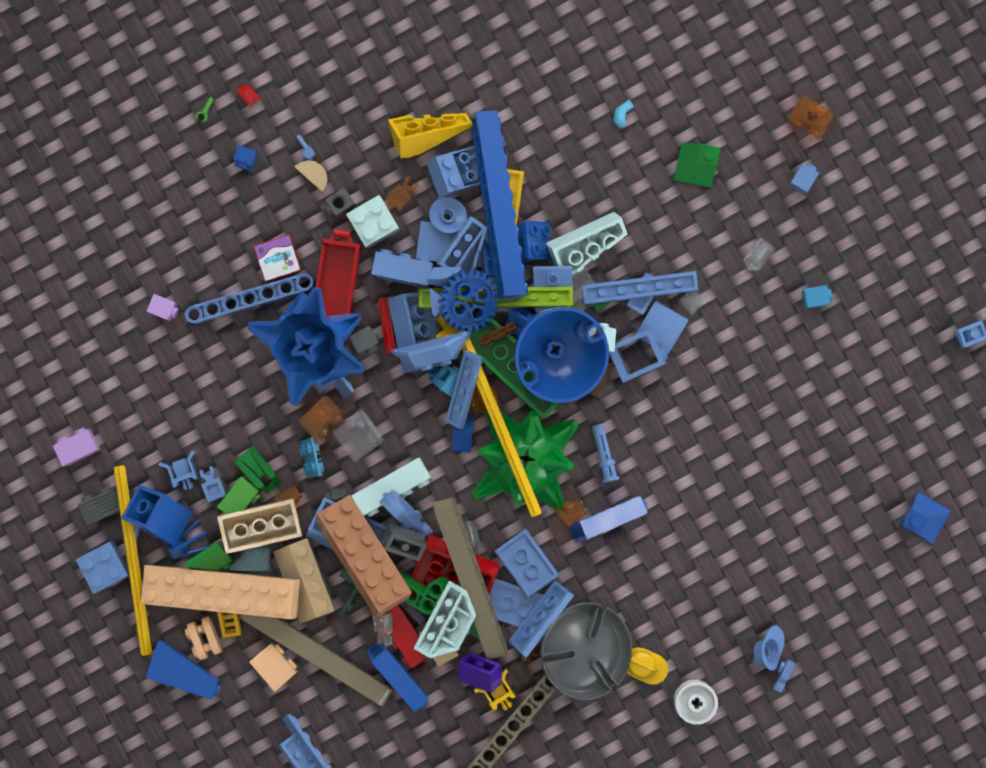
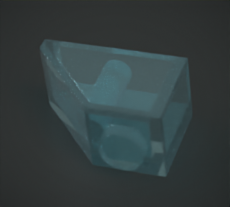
[230,545,271,571]

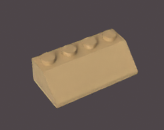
[217,499,302,554]
[273,538,336,623]

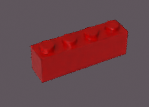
[369,605,428,668]

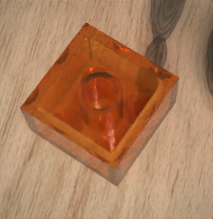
[298,395,344,439]

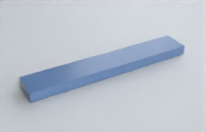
[582,271,698,305]

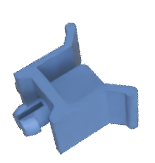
[158,451,199,491]

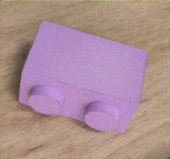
[53,428,100,467]

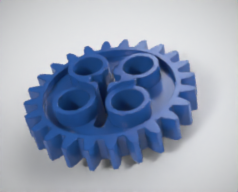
[438,269,499,332]

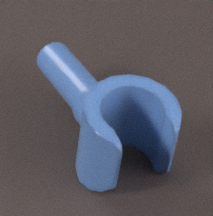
[296,135,315,161]

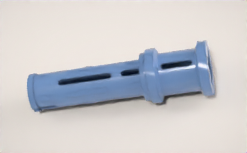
[592,424,619,483]

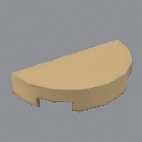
[294,160,328,192]

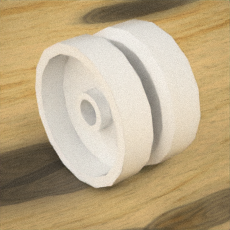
[673,680,718,725]

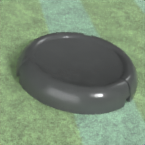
[540,602,632,700]

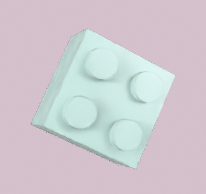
[346,195,400,249]

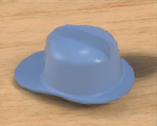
[753,626,784,671]

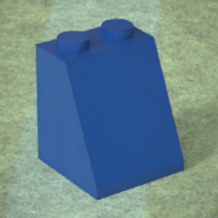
[121,484,193,546]

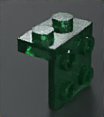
[340,569,361,614]

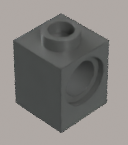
[325,188,356,218]

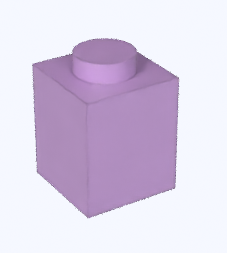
[147,294,179,322]

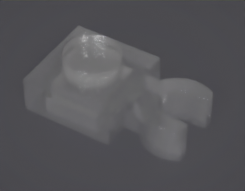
[373,612,393,646]

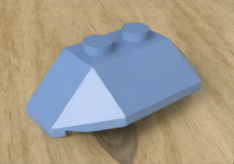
[392,331,470,371]

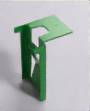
[234,445,282,495]

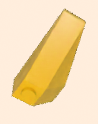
[388,113,473,159]

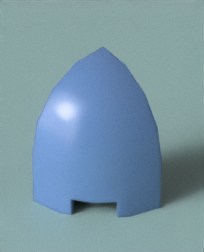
[427,267,462,287]

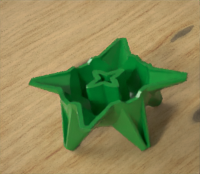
[472,409,579,513]

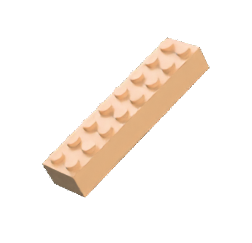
[141,565,300,619]

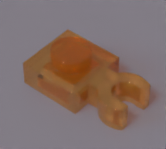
[386,176,419,211]

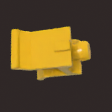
[474,668,515,711]

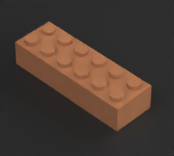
[315,495,412,618]

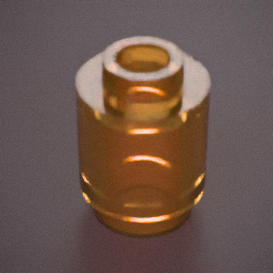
[273,485,303,505]

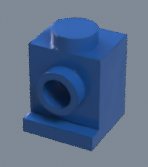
[233,145,258,173]

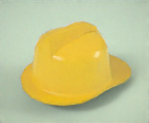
[627,647,668,685]

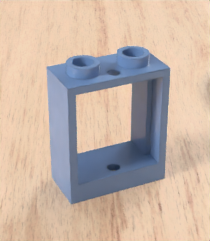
[609,328,668,383]

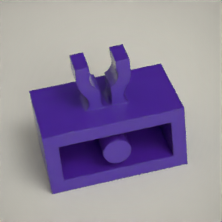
[458,652,502,693]

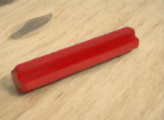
[378,297,397,354]

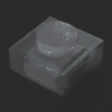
[679,291,706,315]

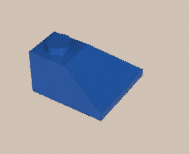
[899,492,951,544]

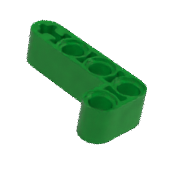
[397,569,449,615]

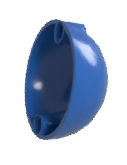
[514,307,609,403]

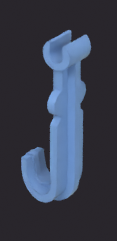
[379,489,434,539]

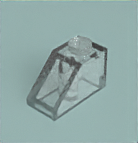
[743,238,776,271]

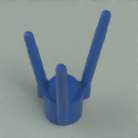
[168,520,208,559]

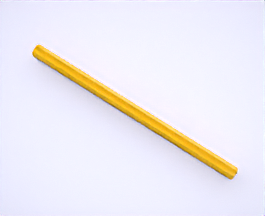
[462,338,541,517]
[114,465,152,656]

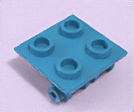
[299,437,324,479]

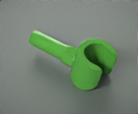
[195,97,214,123]

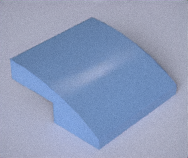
[635,300,688,355]

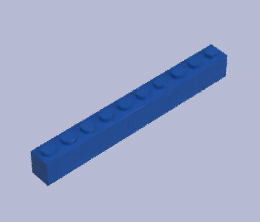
[470,111,528,301]

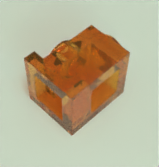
[553,498,587,527]

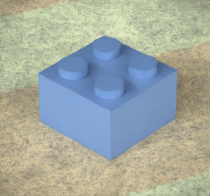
[76,541,129,594]

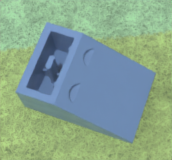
[426,146,480,198]

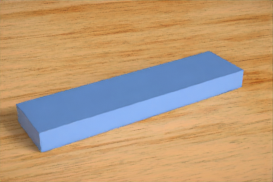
[445,350,483,429]

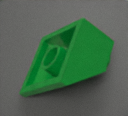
[674,143,721,188]
[184,541,234,572]

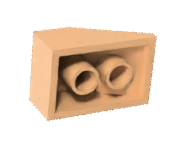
[250,643,298,692]

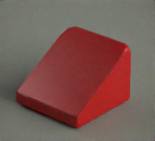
[236,85,260,107]

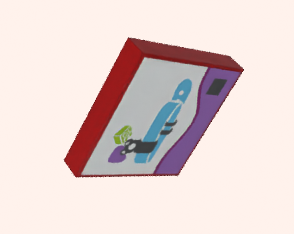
[253,234,302,283]

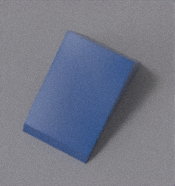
[452,414,474,452]

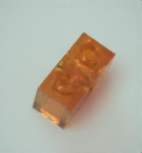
[789,94,836,136]

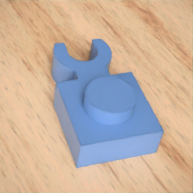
[200,466,226,502]
[773,659,795,693]

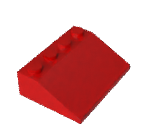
[412,535,500,602]

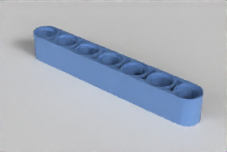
[185,274,315,324]

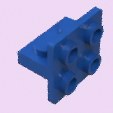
[517,221,552,263]

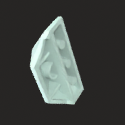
[414,581,476,658]

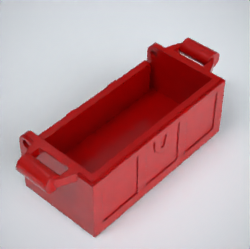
[316,229,362,316]

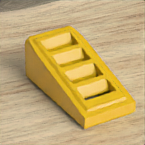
[217,612,242,638]

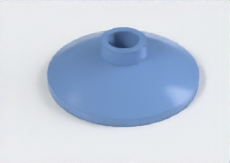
[429,197,467,234]

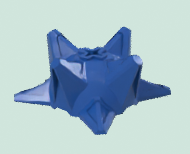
[248,287,364,406]

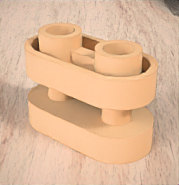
[185,616,223,660]

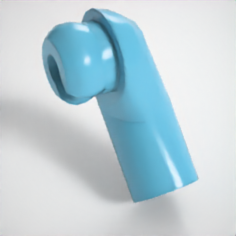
[613,100,634,128]

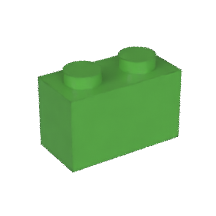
[217,476,261,514]

